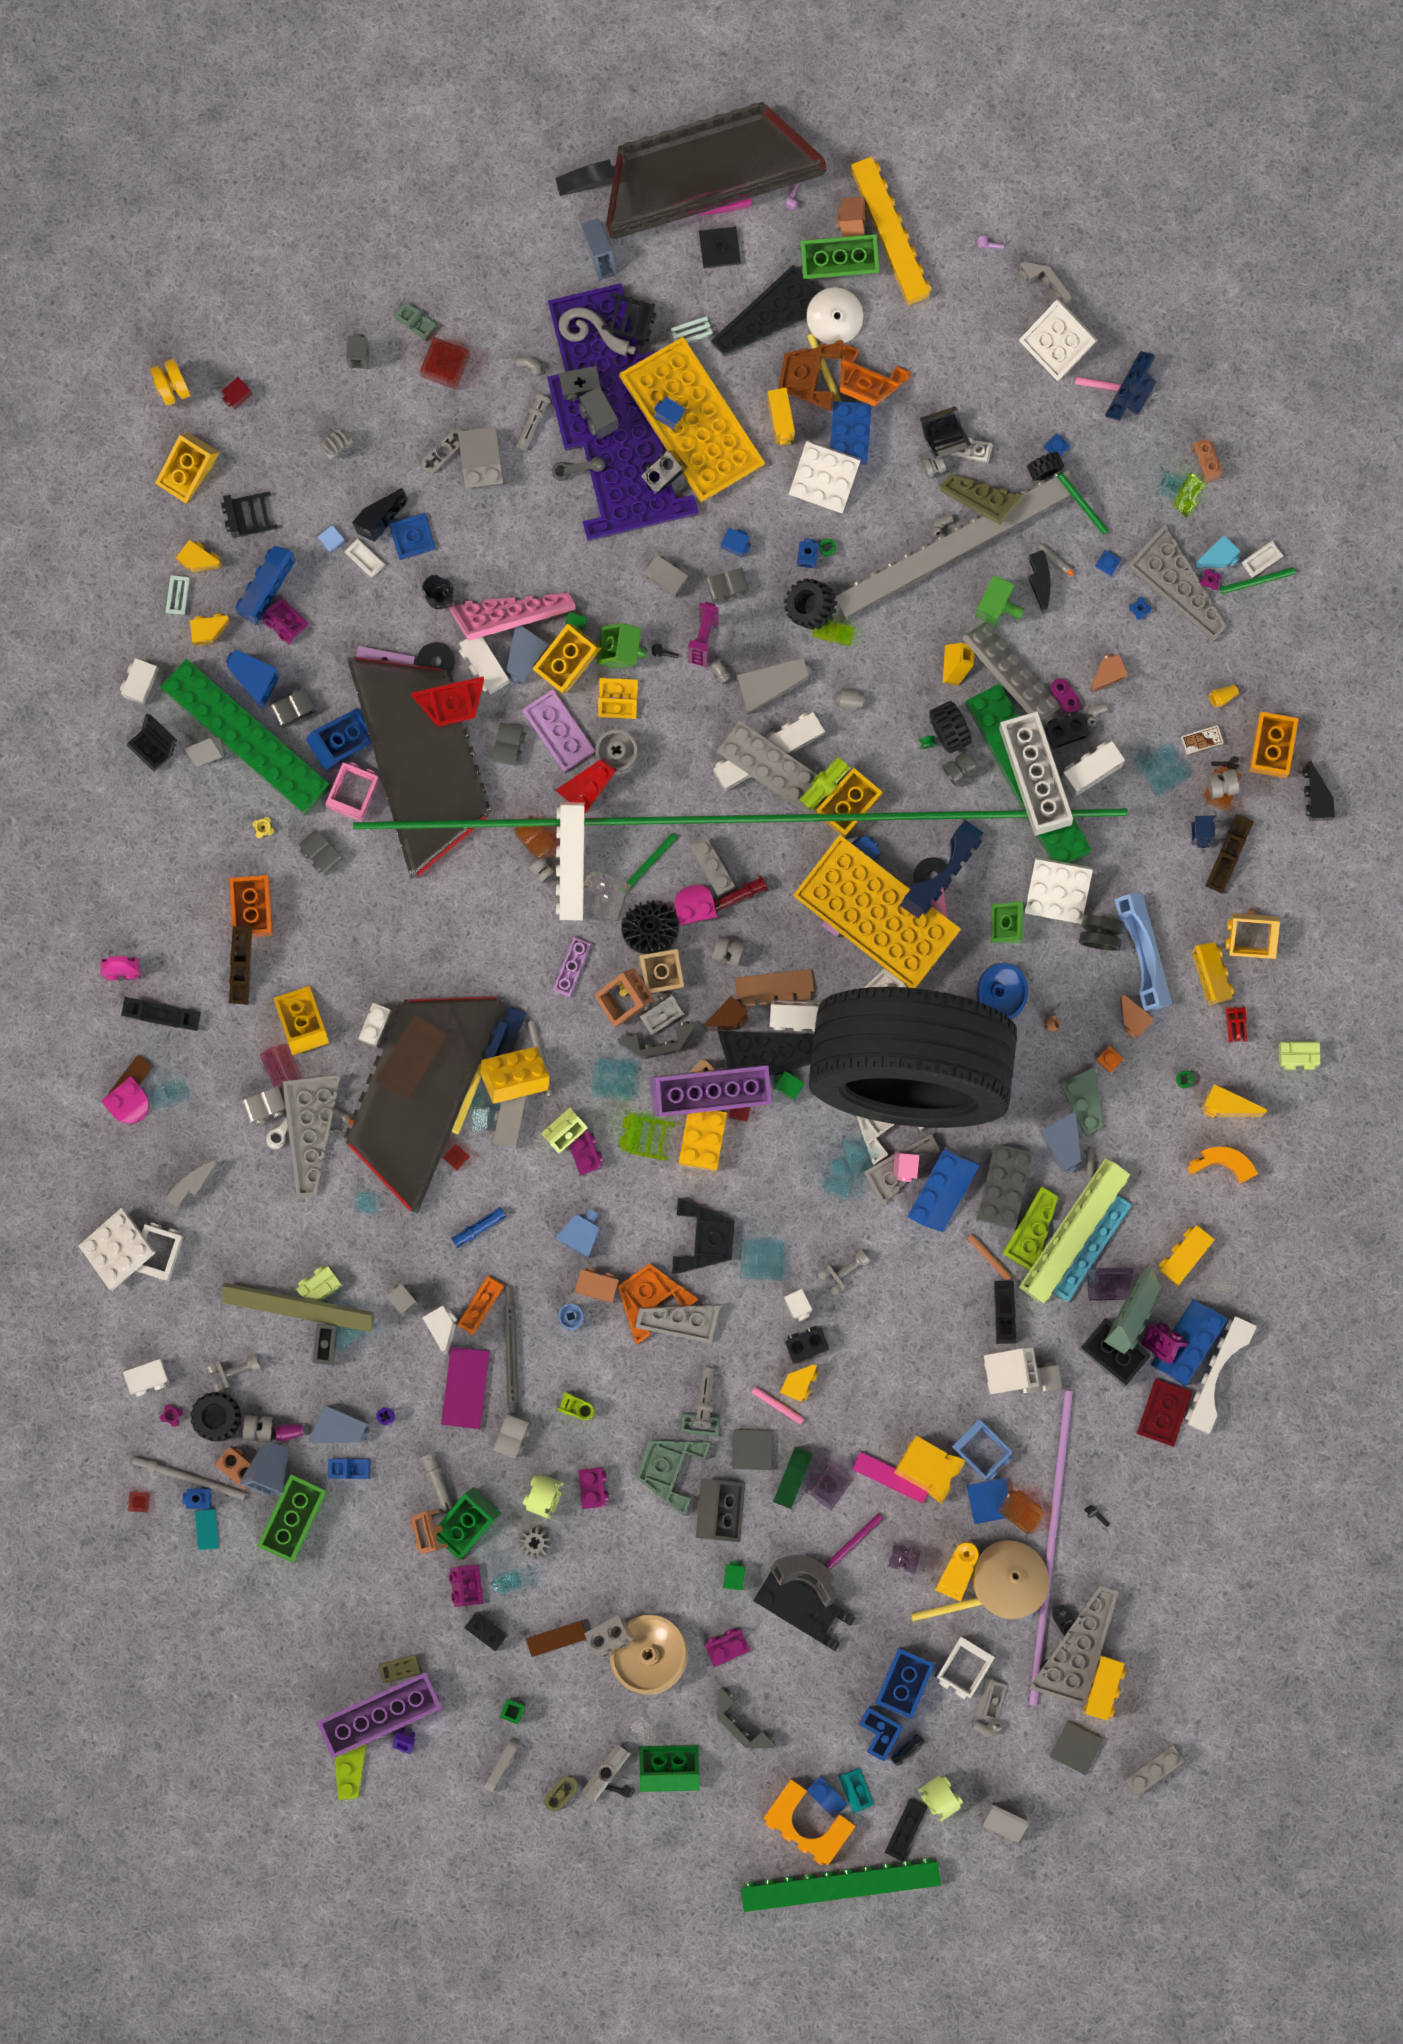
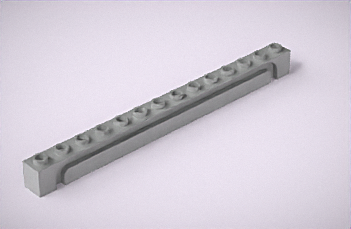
[834,470,1079,620]

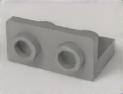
[637,991,684,1035]

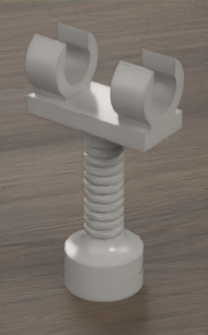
[818,1249,871,1297]
[206,1354,261,1392]

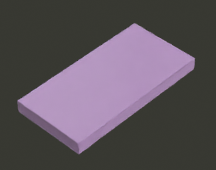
[521,689,596,773]

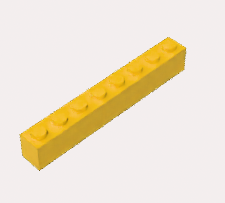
[851,156,931,305]

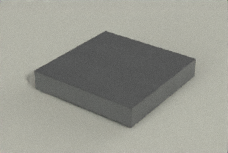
[733,1430,773,1470]
[1050,1721,1103,1775]

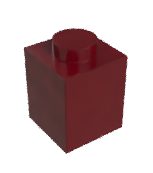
[221,377,252,409]

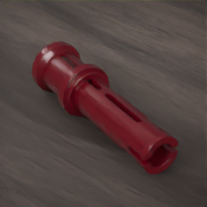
[714,875,769,913]

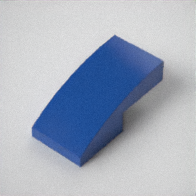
[328,1459,371,1479]

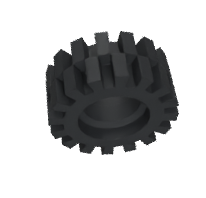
[1027,451,1064,481]

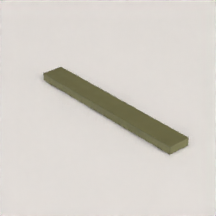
[222,1283,373,1332]

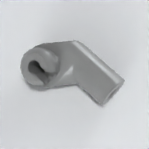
[516,356,542,375]
[931,514,954,538]
[1084,703,1108,726]
[972,1720,1003,1737]

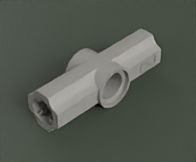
[581,1743,631,1802]

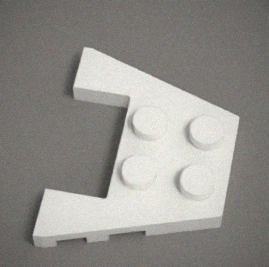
[856,1116,925,1165]

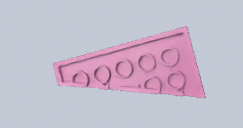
[449,593,576,641]

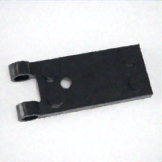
[753,1572,855,1652]

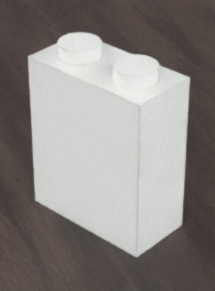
[984,1347,1039,1394]

